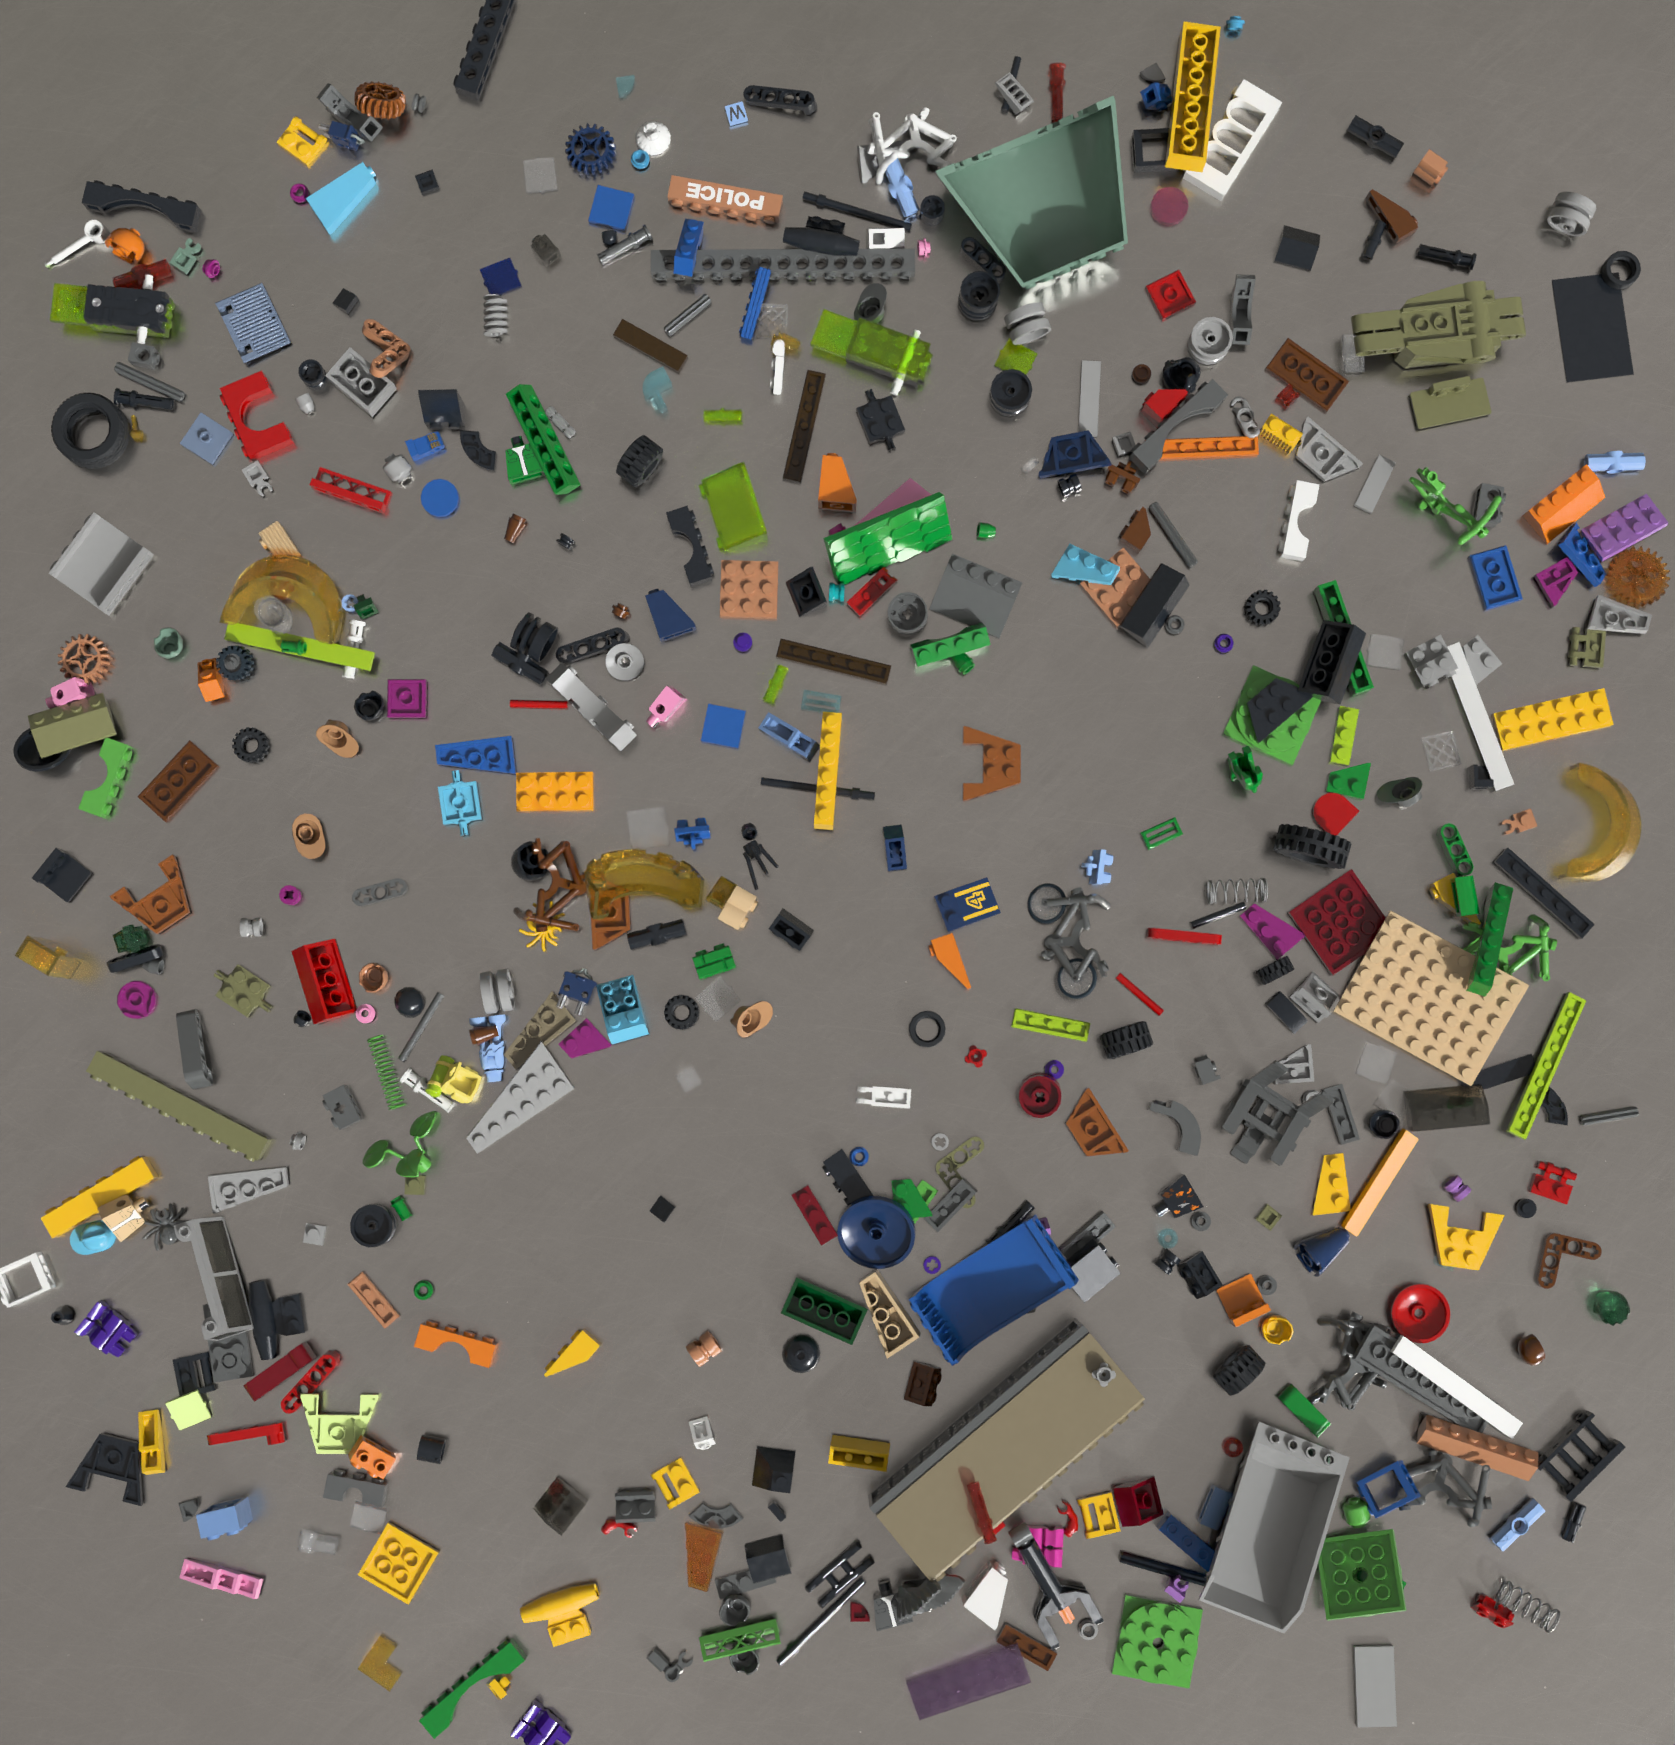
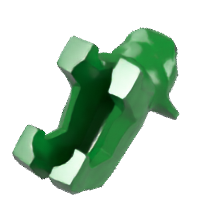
[1228,746,1263,793]

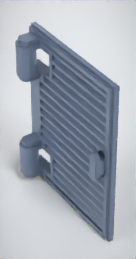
[215,283,291,363]

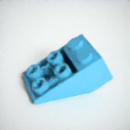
[596,975,649,1044]

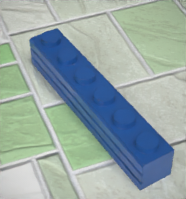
[739,267,772,340]

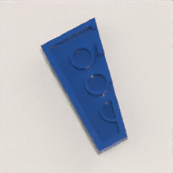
[435,736,516,774]

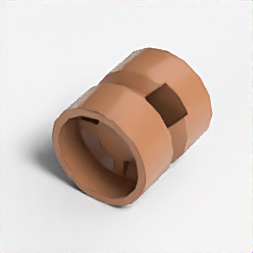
[686,1331,722,1367]

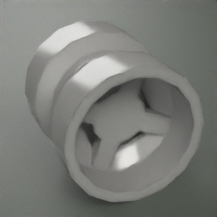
[240,917,263,937]

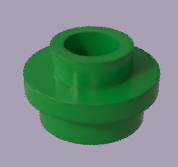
[414,1280,433,1300]

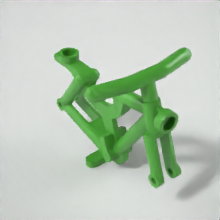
[1409,467,1502,545]
[1462,914,1557,981]

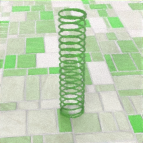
[367,1034,405,1110]

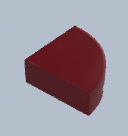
[850,1600,870,1622]

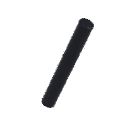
[1001,56,1021,112]
[1190,902,1246,929]

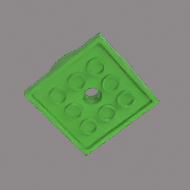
[1222,665,1321,766]
[1318,1529,1407,1621]
[1111,1594,1203,1688]

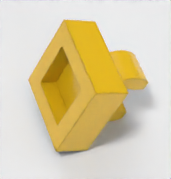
[486,1677,510,1700]

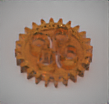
[1606,546,1671,607]

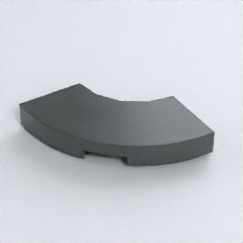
[688,1502,744,1529]

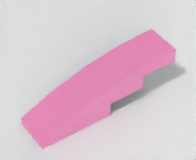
[179,1558,263,1599]

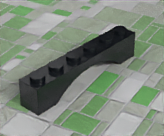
[81,180,201,232]

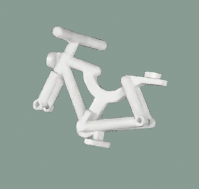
[867,108,957,184]

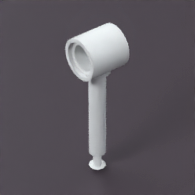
[45,220,110,268]

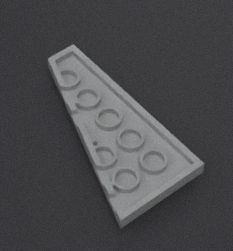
[466,1041,574,1154]

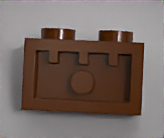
[904,1362,942,1406]

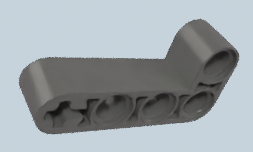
[176,1009,213,1090]

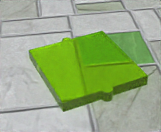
[994,339,1038,375]

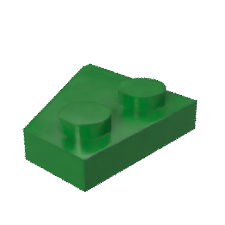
[1325,763,1371,800]
[892,1179,933,1218]

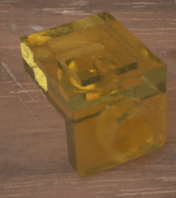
[770,331,800,351]

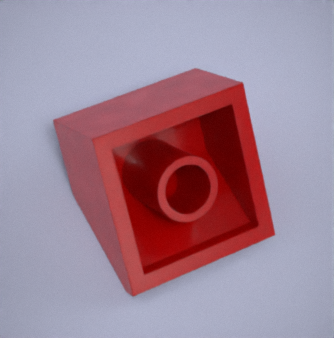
[1141,389,1188,428]

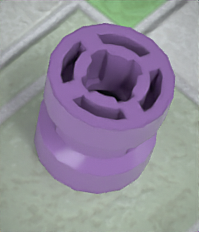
[1444,1175,1471,1202]

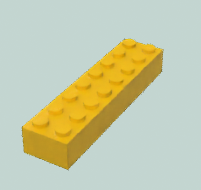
[1165,21,1221,172]

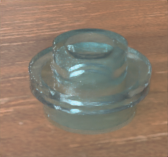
[1158,1229,1178,1248]

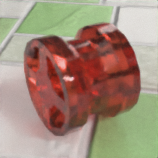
[1276,384,1300,408]

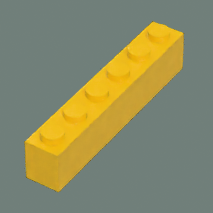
[814,712,842,830]
[41,1156,158,1238]

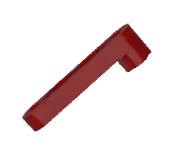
[281,1350,341,1414]
[207,1422,285,1445]

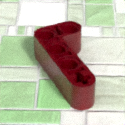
[243,1341,317,1402]

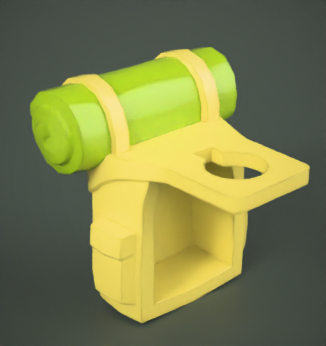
[425,1055,482,1103]

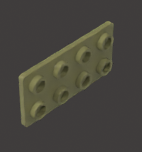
[1410,376,1492,429]

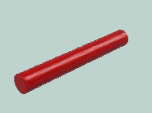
[510,700,568,708]
[1115,973,1164,1016]

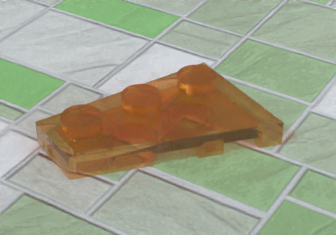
[685,1522,723,1592]

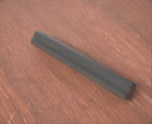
[114,362,185,402]
[1149,502,1198,568]

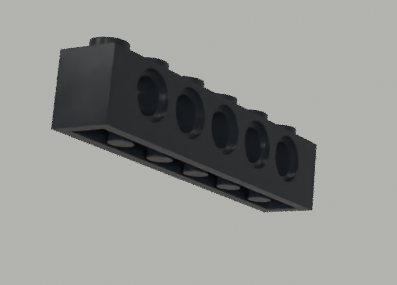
[453,0,515,101]

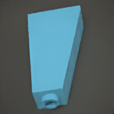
[306,162,376,235]

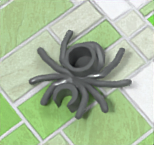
[142,1203,186,1251]

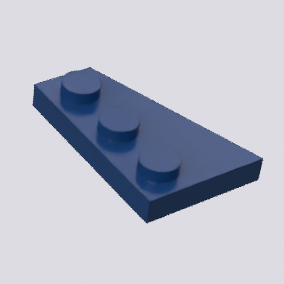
[1558,522,1606,587]

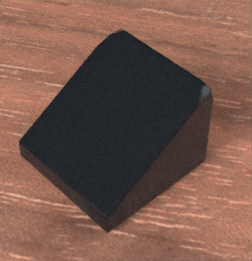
[332,288,359,314]
[650,1195,676,1223]

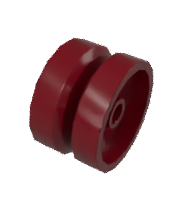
[1019,1072,1062,1118]

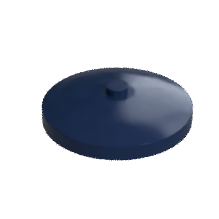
[837,1196,916,1269]

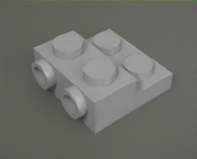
[1406,634,1458,687]

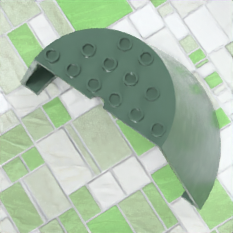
[935,96,1128,290]

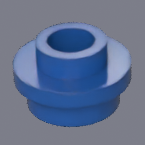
[849,1147,869,1166]

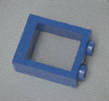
[1357,1460,1421,1518]

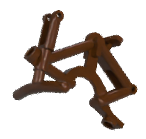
[513,838,592,932]

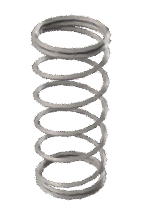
[1207,878,1268,904]
[1496,1581,1561,1633]

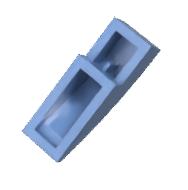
[758,712,820,761]

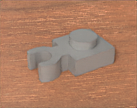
[242,460,273,497]

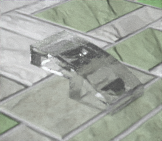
[1342,334,1364,373]

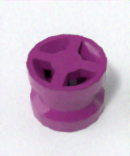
[279,885,301,905]

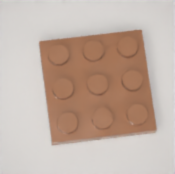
[1079,548,1150,628]
[720,560,778,619]

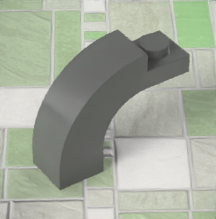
[316,83,383,142]
[1230,274,1256,345]
[1147,1100,1201,1156]

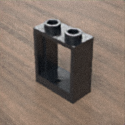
[1131,128,1179,173]

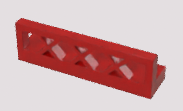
[309,467,392,513]

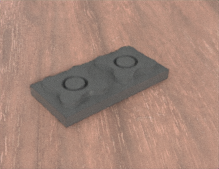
[203,1301,254,1383]

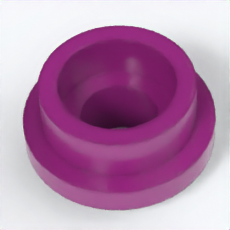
[290,183,309,203]
[202,259,220,278]

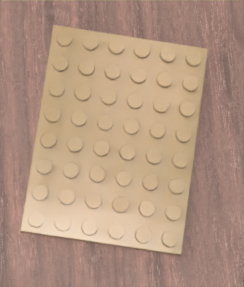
[1333,910,1529,1086]

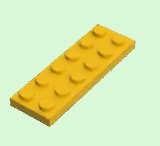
[1492,688,1614,751]

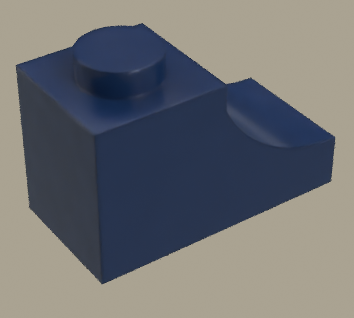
[883,824,907,871]

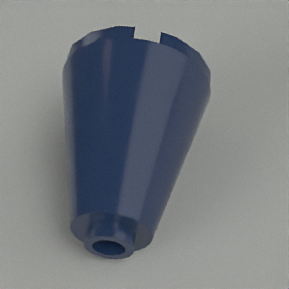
[1294,1227,1350,1277]

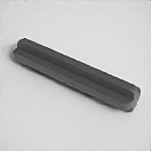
[664,294,711,336]
[1580,1106,1639,1125]

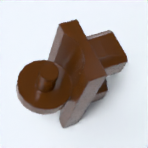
[1105,460,1140,494]

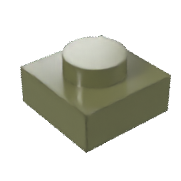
[404,1175,426,1195]

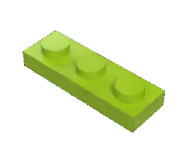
[1329,706,1359,766]

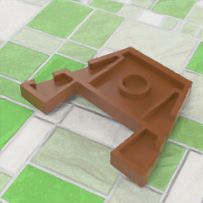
[963,726,1021,801]
[110,854,190,934]

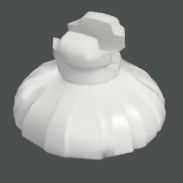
[635,121,671,156]

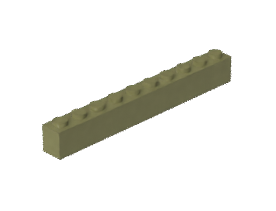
[86,1051,272,1162]

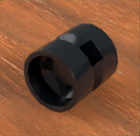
[298,359,328,390]

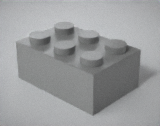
[325,347,397,417]

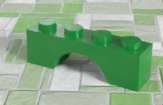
[910,623,991,667]

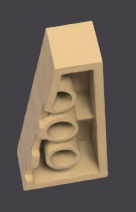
[859,1269,921,1359]

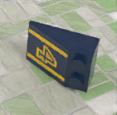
[933,877,1001,933]

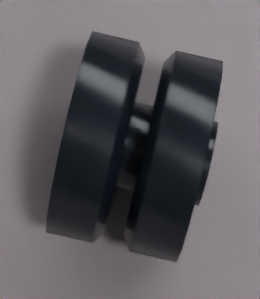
[989,369,1032,417]
[350,1203,397,1248]

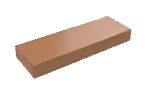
[347,1271,401,1329]

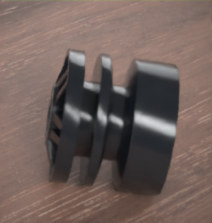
[958,271,1000,321]
[510,612,558,663]

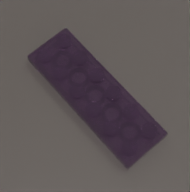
[906,1643,1031,1720]

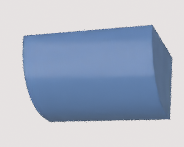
[1197,1484,1233,1530]

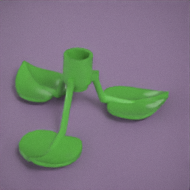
[362,1111,438,1177]

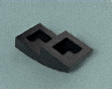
[1266,991,1308,1034]

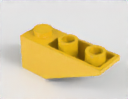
[544,1329,601,1377]

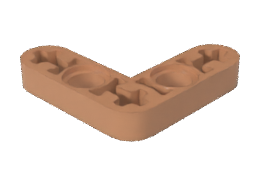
[362,319,410,378]

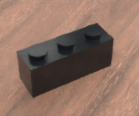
[822,1149,874,1206]

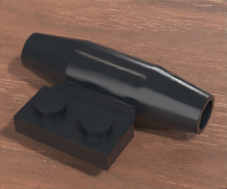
[783,216,860,256]
[249,1280,306,1360]

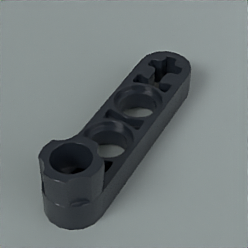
[743,85,817,115]
[556,627,630,664]

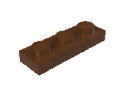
[996,1623,1057,1671]

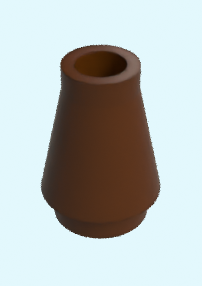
[504,514,526,543]
[469,1025,499,1045]

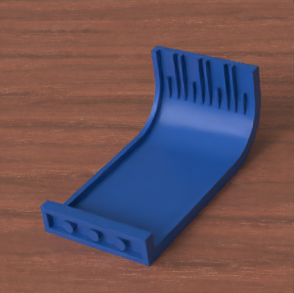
[909,1214,1079,1366]

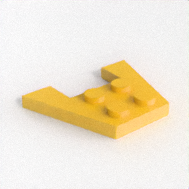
[1428,1204,1504,1270]

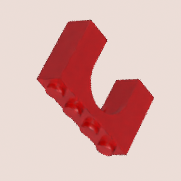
[219,370,295,461]

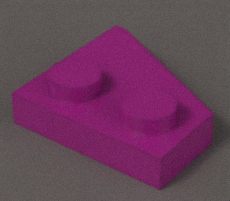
[1534,557,1578,607]
[558,1018,612,1058]

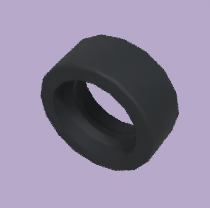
[1601,251,1641,290]
[909,1011,946,1048]

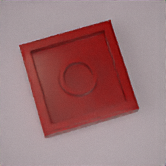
[1145,270,1196,321]

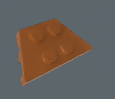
[589,876,631,950]
[1065,1088,1129,1156]

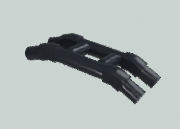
[805,1542,875,1609]

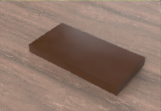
[1265,338,1349,413]
[137,740,219,823]

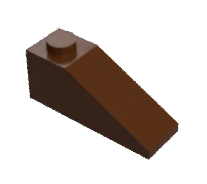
[1366,189,1418,244]

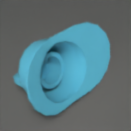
[70,1220,116,1255]

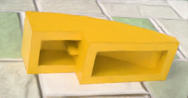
[138,1410,165,1475]

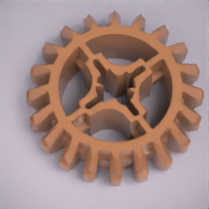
[57,634,110,685]

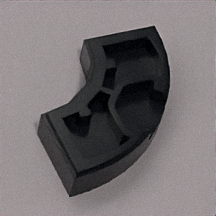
[460,430,497,472]
[1541,1087,1568,1125]

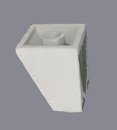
[961,1561,1008,1630]

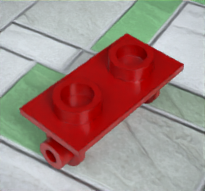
[1471,1594,1515,1628]

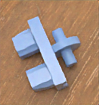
[1081,849,1113,885]

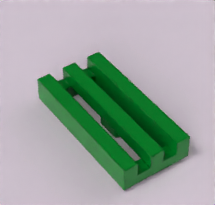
[1140,817,1183,850]

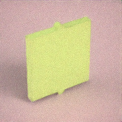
[165,1389,211,1430]

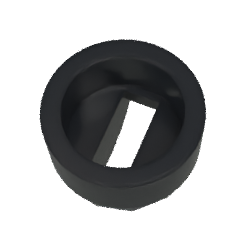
[602,230,617,246]
[741,823,757,840]
[293,1010,311,1027]

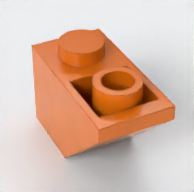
[197,658,224,702]

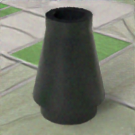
[51,1306,73,1325]

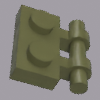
[1568,627,1606,668]

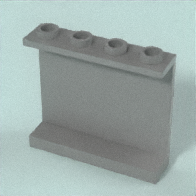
[49,512,154,616]

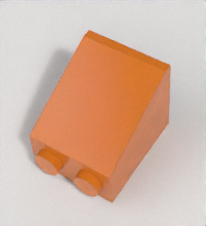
[818,453,857,512]

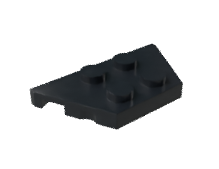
[1246,678,1313,744]

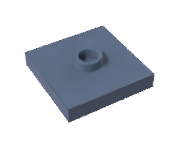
[180,412,233,465]

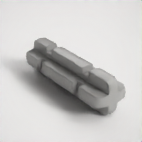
[545,406,576,439]

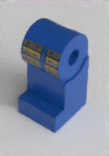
[405,432,445,461]

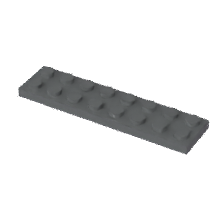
[1352,1324,1499,1433]

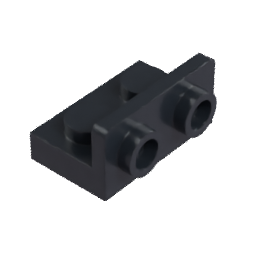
[1177,1251,1222,1299]

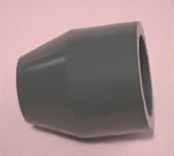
[143,959,164,975]

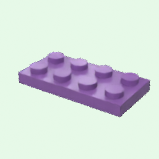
[1580,494,1668,562]

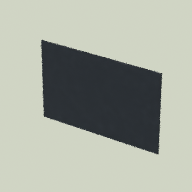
[1552,272,1634,382]

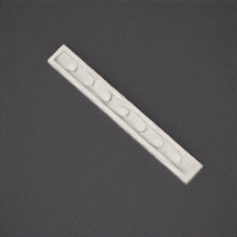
[1447,642,1514,791]
[1390,1335,1523,1439]

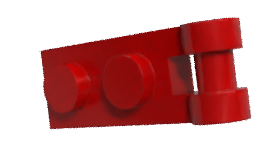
[846,567,898,617]

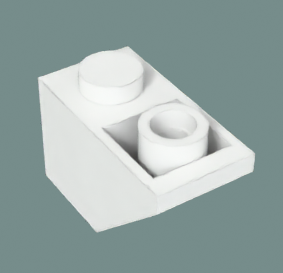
[867,228,905,249]

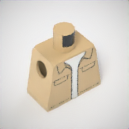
[97,1195,149,1242]

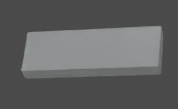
[1354,454,1396,514]

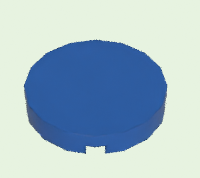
[421,479,459,518]

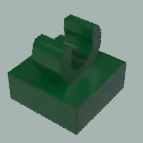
[353,594,379,620]

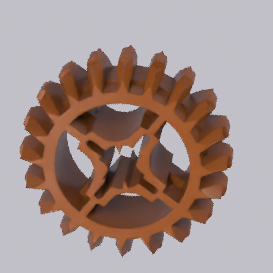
[354,81,406,120]

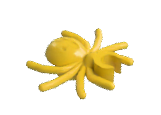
[519,901,565,951]

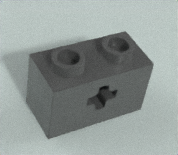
[322,1085,363,1130]

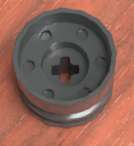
[887,592,928,636]

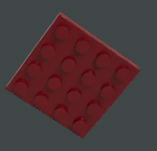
[1288,869,1386,976]

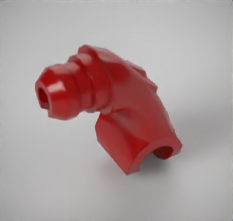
[1057,1500,1078,1537]
[601,1518,638,1538]

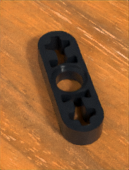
[106,944,163,973]

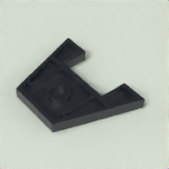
[66,1433,143,1506]

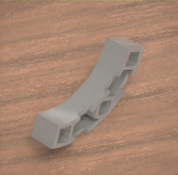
[546,663,637,751]

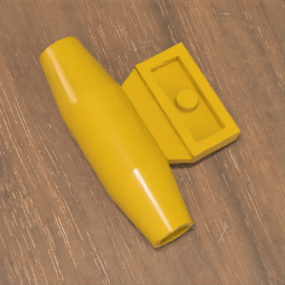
[520,1583,599,1647]

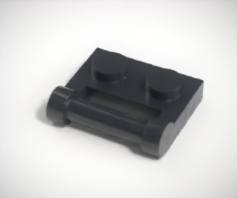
[173,1352,216,1397]

